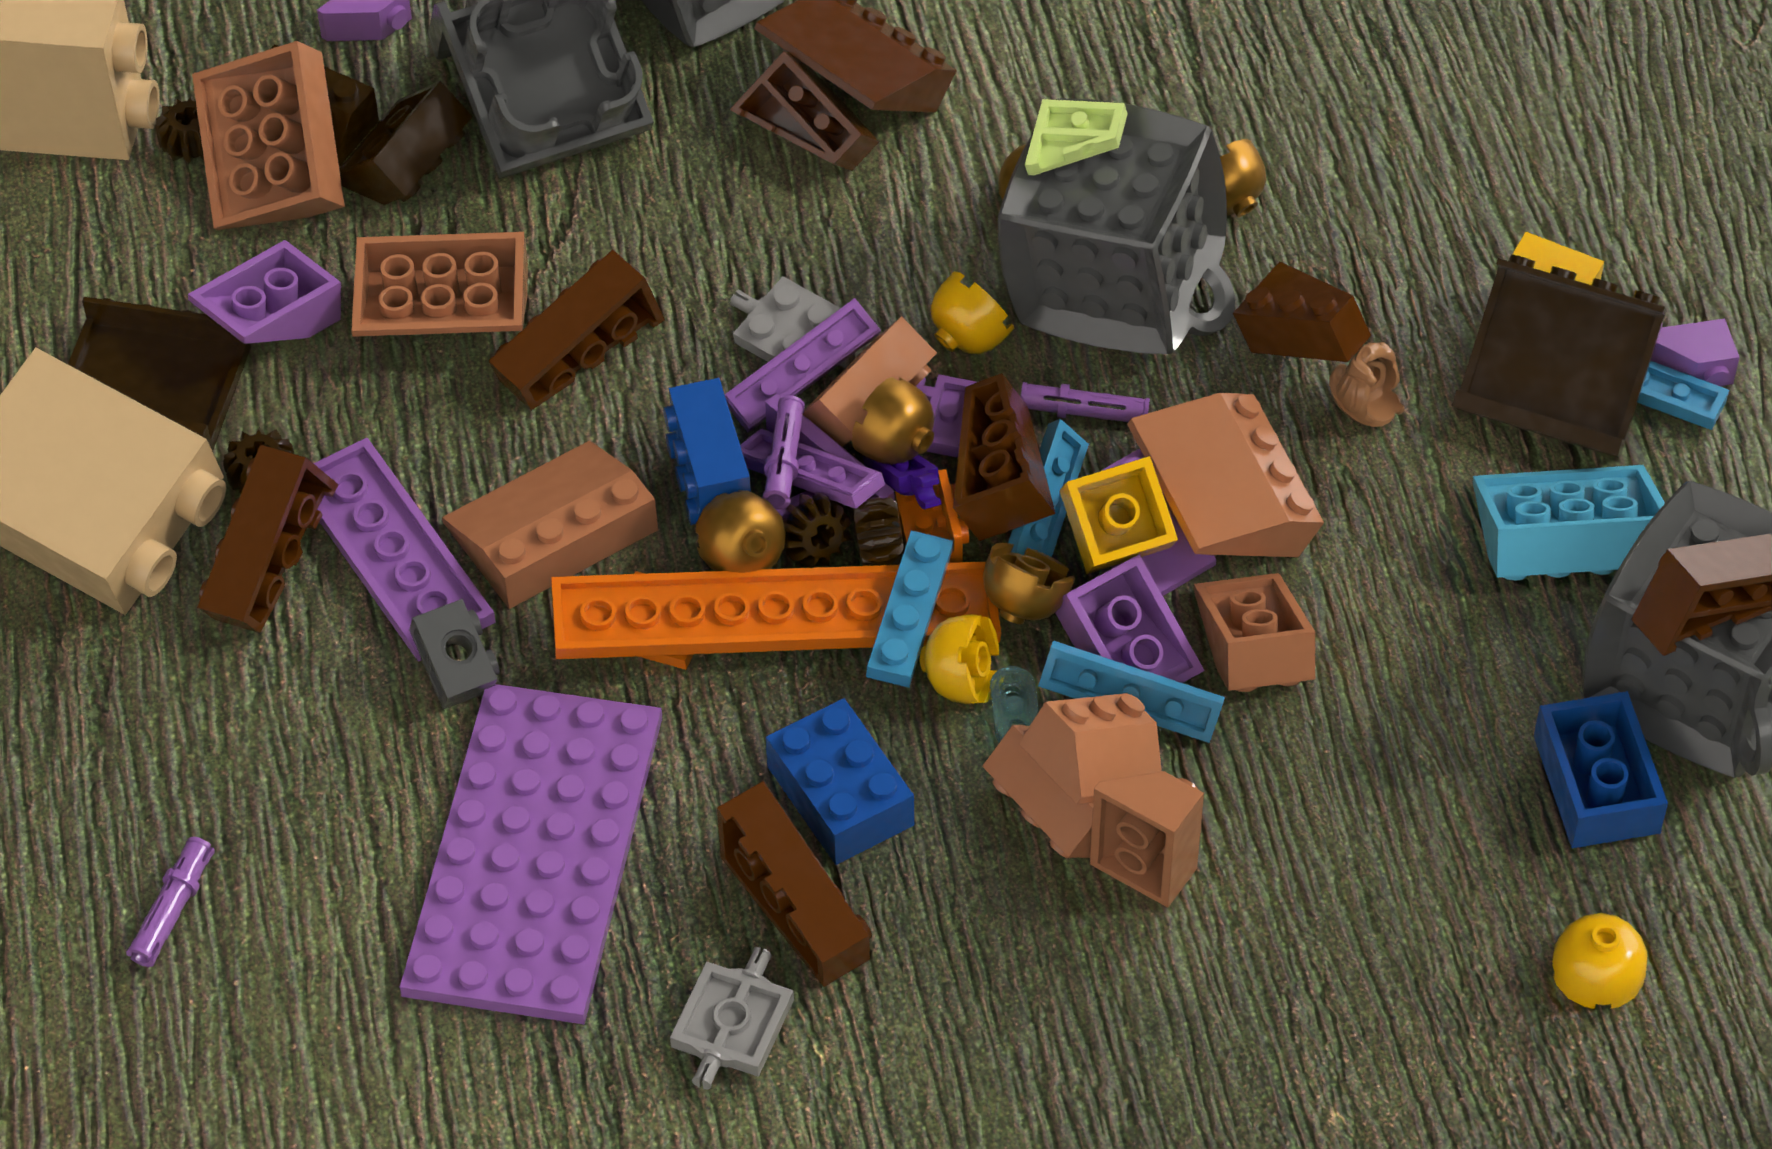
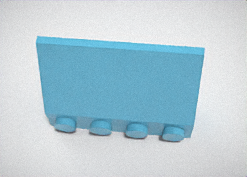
[1473,465,1665,580]

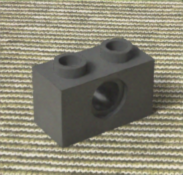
[409,599,500,710]

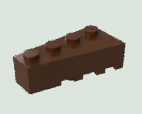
[953,373,1056,541]

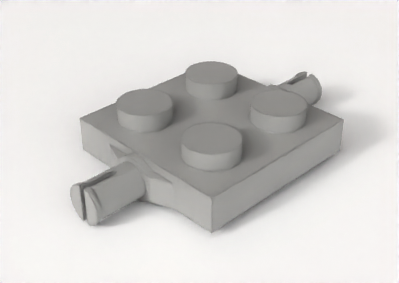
[730,276,855,369]
[670,947,794,1089]

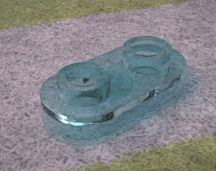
[990,666,1039,743]

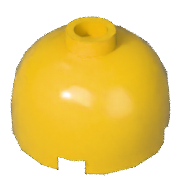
[930,271,1014,354]
[920,614,999,704]
[1552,913,1647,1009]

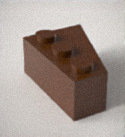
[729,51,879,171]
[1233,261,1371,362]
[1631,534,1772,656]

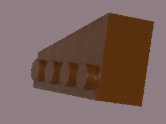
[488,249,665,411]
[197,445,339,633]
[717,781,872,987]

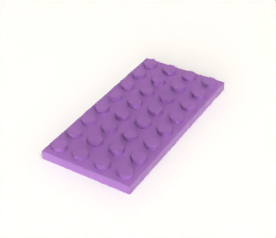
[400,684,662,1025]

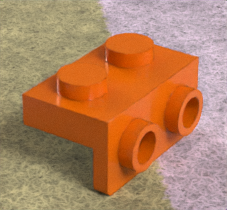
[895,469,970,563]

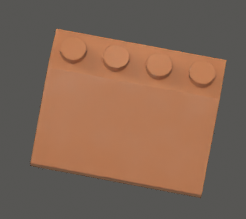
[192,41,345,230]
[351,232,528,337]
[1127,393,1324,557]
[442,440,658,609]

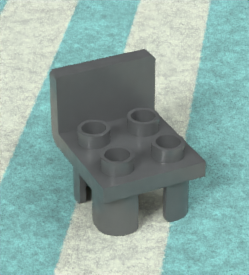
[428,0,654,179]

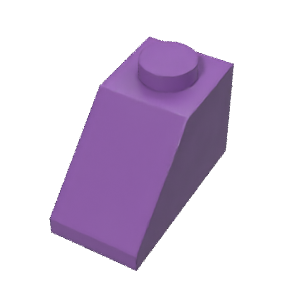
[317,0,412,41]
[1651,319,1740,387]

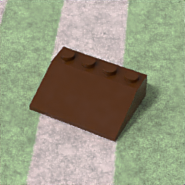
[754,0,957,113]

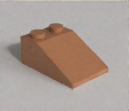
[1194,573,1315,692]

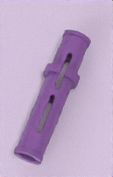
[1021,382,1150,422]
[762,395,805,510]
[126,837,215,967]

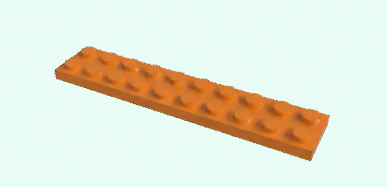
[551,562,1001,659]

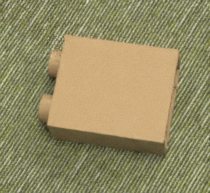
[0,0,160,160]
[0,347,226,615]

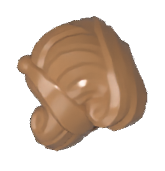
[1329,342,1404,427]

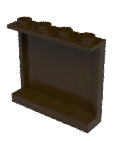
[1452,254,1667,458]
[68,296,251,452]

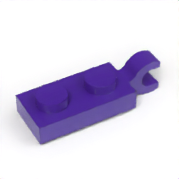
[863,455,942,509]

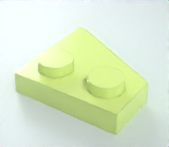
[1025,99,1128,175]

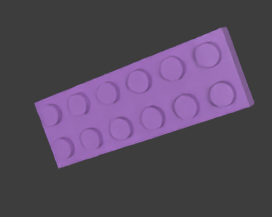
[313,438,496,662]

